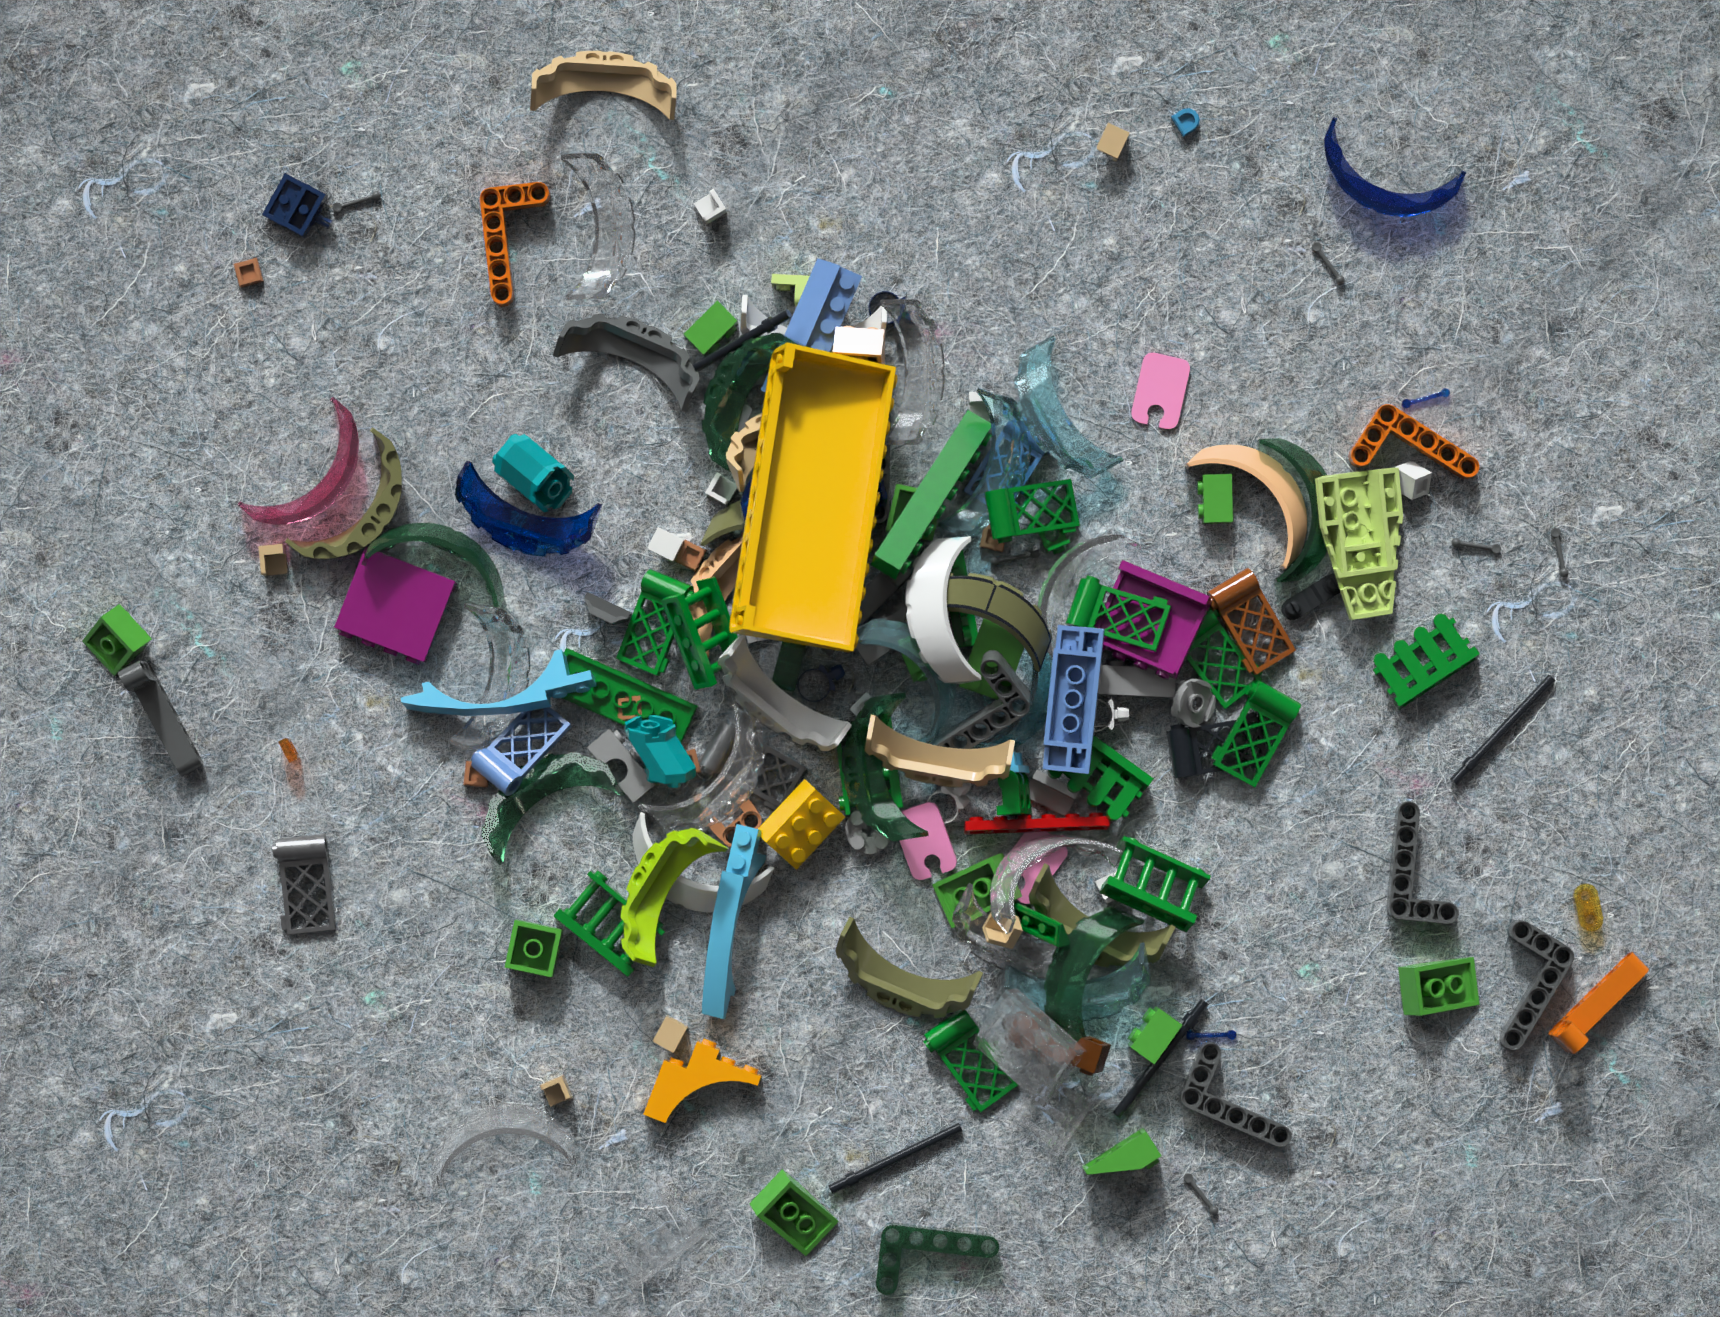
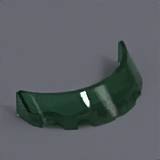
[701,333,807,472]
[1256,438,1327,584]
[361,523,504,622]
[842,692,929,841]
[482,752,625,865]
[1044,907,1145,1047]

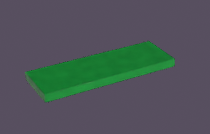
[562,648,698,744]

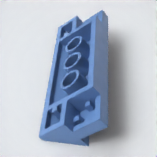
[760,258,862,392]
[1043,625,1105,774]

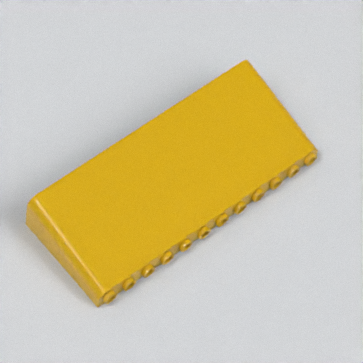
[729,343,897,652]

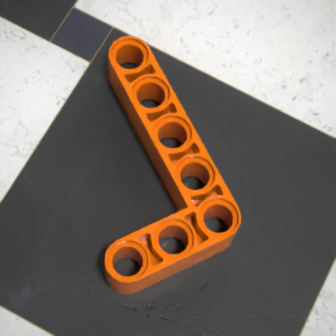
[480,182,550,307]
[1348,404,1479,479]
[1548,952,1649,1054]

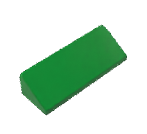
[1010,901,1070,947]

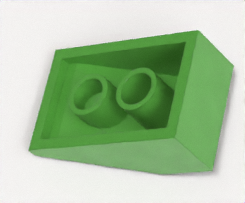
[959,618,1024,700]
[932,853,1022,928]
[1398,957,1480,1016]
[1082,1128,1162,1175]
[749,1169,839,1256]

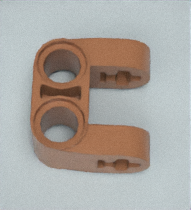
[702,788,764,848]

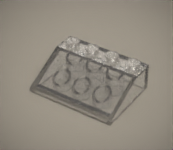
[973,988,1087,1107]

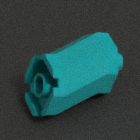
[492,434,574,512]
[625,715,696,788]

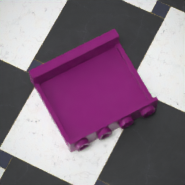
[334,547,457,665]
[1095,560,1212,680]

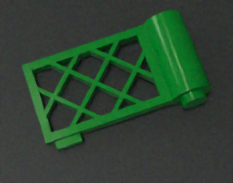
[984,479,1080,544]
[616,569,695,676]
[1065,575,1171,652]
[1186,608,1263,709]
[1211,680,1301,787]
[923,1009,1019,1112]

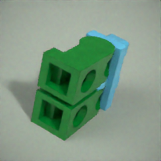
[996,752,1032,816]

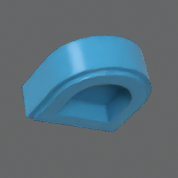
[1171,108,1200,138]

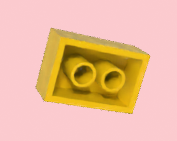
[758,779,845,870]

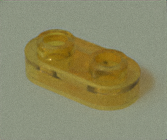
[1573,884,1603,931]

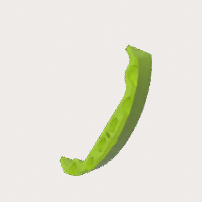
[621,828,728,967]

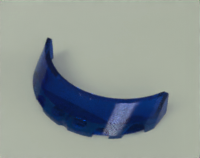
[1324,117,1466,217]
[455,461,603,557]

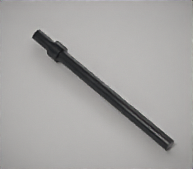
[692,309,792,372]
[1450,674,1556,785]
[1113,999,1209,1118]
[828,1123,963,1194]

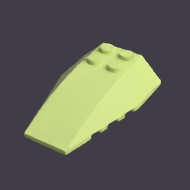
[1315,467,1403,620]

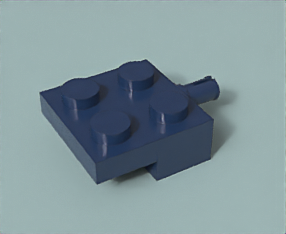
[262,173,333,238]

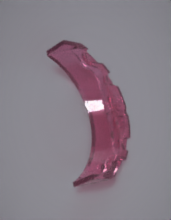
[237,397,359,525]

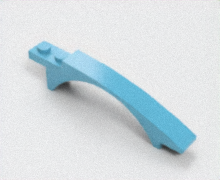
[401,649,596,716]
[702,824,767,1019]

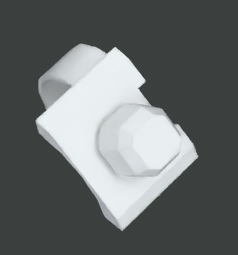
[1094,699,1129,732]
[927,783,971,824]

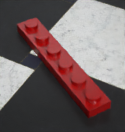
[964,813,1110,835]

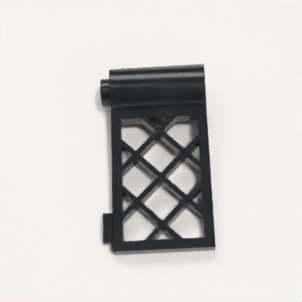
[1166,712,1267,779]

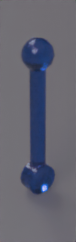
[1401,388,1450,409]
[1186,1030,1237,1040]

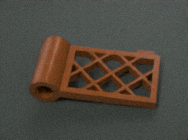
[1207,568,1296,675]

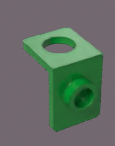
[1039,522,1070,555]

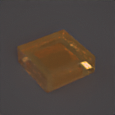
[278,738,300,763]

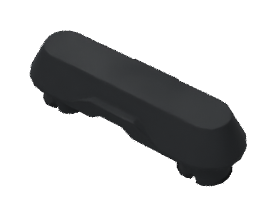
[1281,574,1340,620]

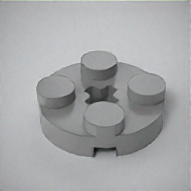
[1171,679,1216,728]
[845,806,893,854]

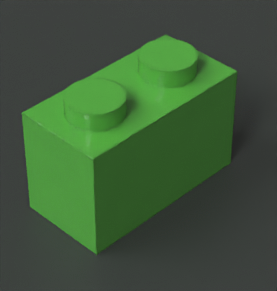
[683,300,738,357]
[1197,474,1233,524]

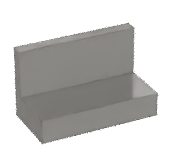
[1029,769,1080,816]

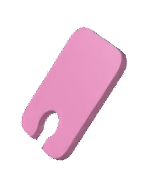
[1131,353,1190,429]
[893,802,957,880]
[1005,832,1068,904]

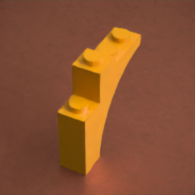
[643,1038,762,1123]

